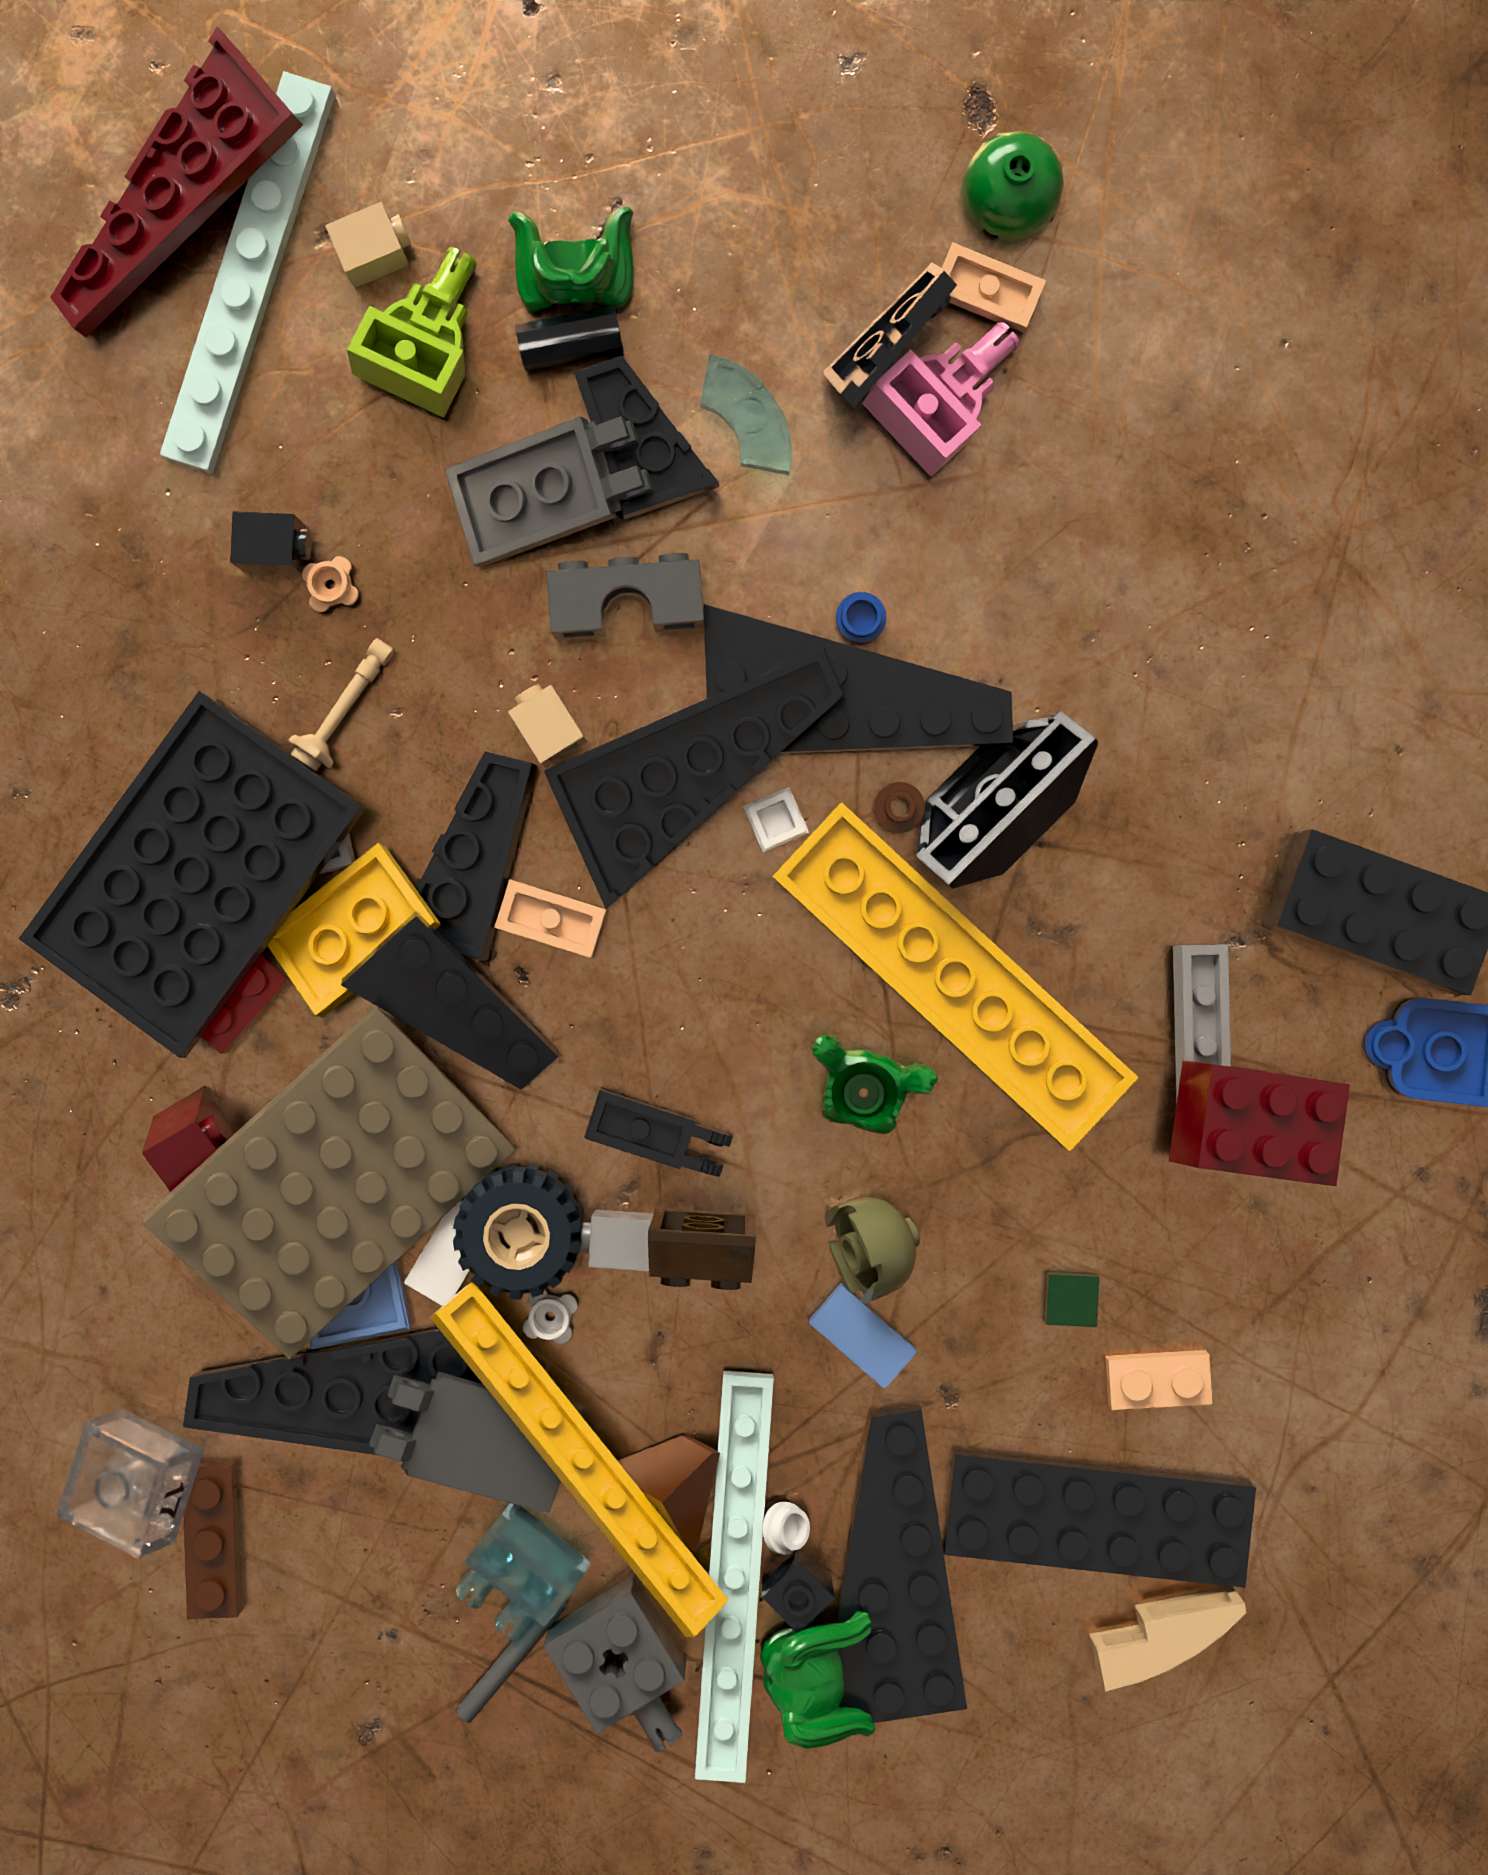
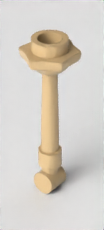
[288,638,395,772]

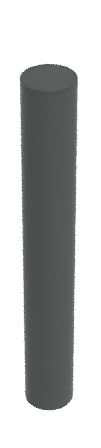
[456,1593,568,1723]

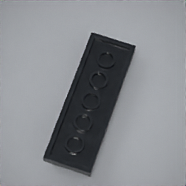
[943,1450,1256,1588]

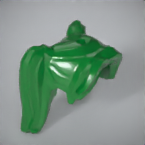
[508,207,633,312]
[811,1035,938,1135]
[760,1611,875,1749]

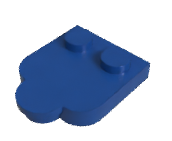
[1365,998,1488,1107]

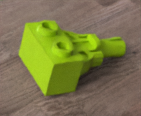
[347,247,477,418]

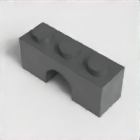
[546,553,705,640]

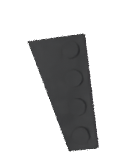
[414,752,537,960]
[341,911,558,1090]

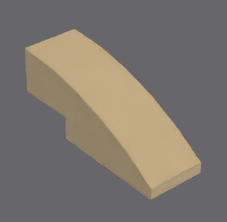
[1089,1586,1247,1692]

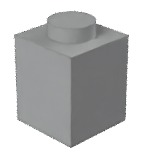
[580,1209,654,1271]

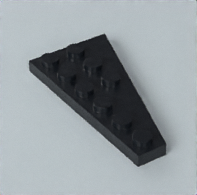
[704,604,1013,754]
[544,647,844,909]
[183,1316,507,1455]
[835,1405,967,1723]

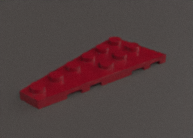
[50,26,303,338]

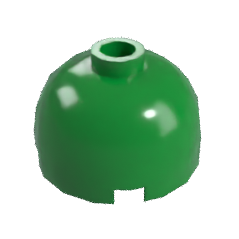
[961,131,1064,242]

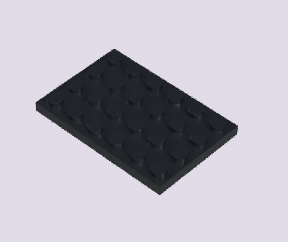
[19,691,366,1058]

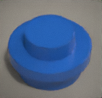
[836,592,886,643]

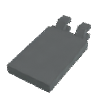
[445,416,653,567]
[369,1372,583,1513]

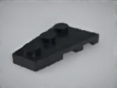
[822,262,957,408]
[574,356,719,520]

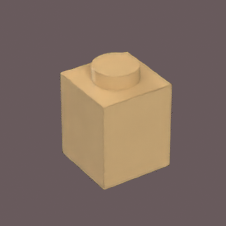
[325,201,411,288]
[508,684,587,768]

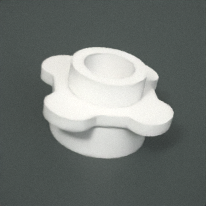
[523,1290,578,1344]

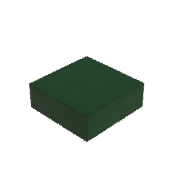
[1044,1272,1099,1327]

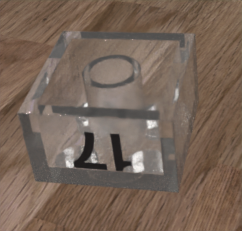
[56,1409,204,1559]

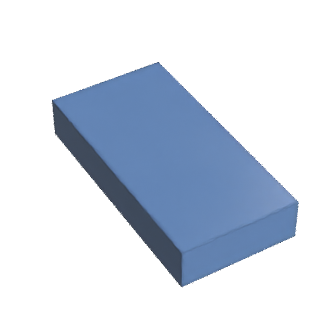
[808,1282,918,1389]

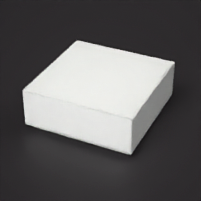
[743,787,809,853]

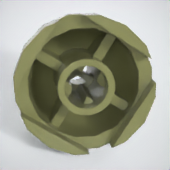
[826,1197,920,1304]

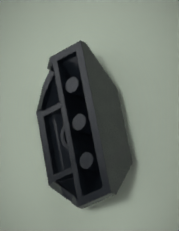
[916,711,1098,889]

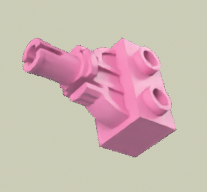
[862,322,1020,477]

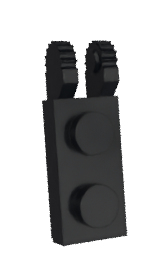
[584,1089,733,1177]

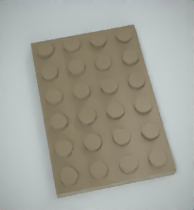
[142,1005,515,1359]

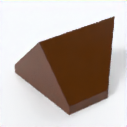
[617,1436,720,1552]

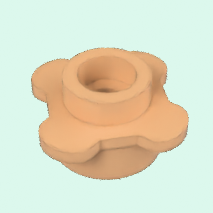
[302,556,359,613]

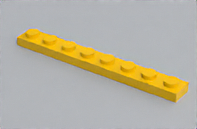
[430,1282,729,1638]

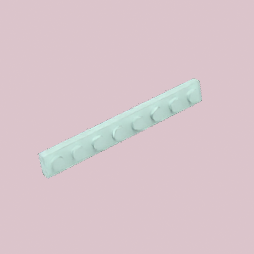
[160,71,335,475]
[695,1371,774,1783]

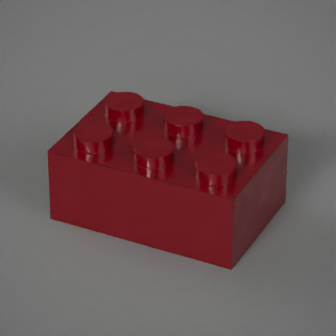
[1169,1060,1350,1187]

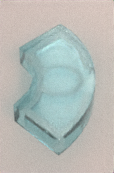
[700,354,791,475]

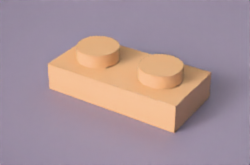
[942,242,1046,333]
[494,879,607,958]
[1105,1350,1212,1410]

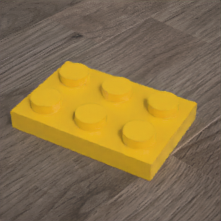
[267,843,441,1017]

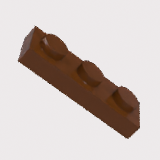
[181,1461,242,1619]

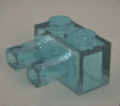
[455,1503,591,1641]

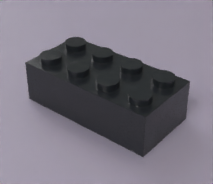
[1262,829,1488,996]

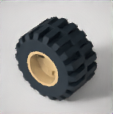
[453,1163,585,1300]

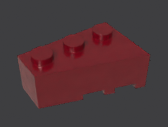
[142,1086,234,1192]

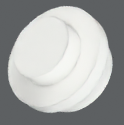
[763,1502,810,1555]

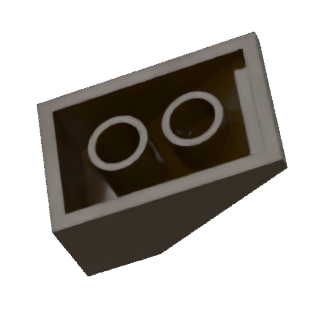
[648,1209,756,1290]

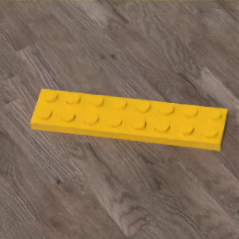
[772,802,1139,1152]

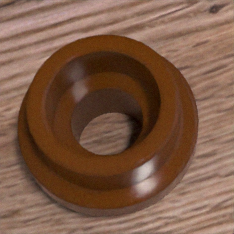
[874,782,925,833]

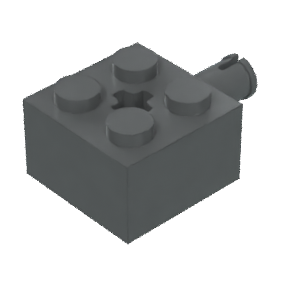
[543,1574,686,1752]

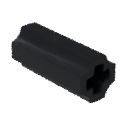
[515,305,624,371]

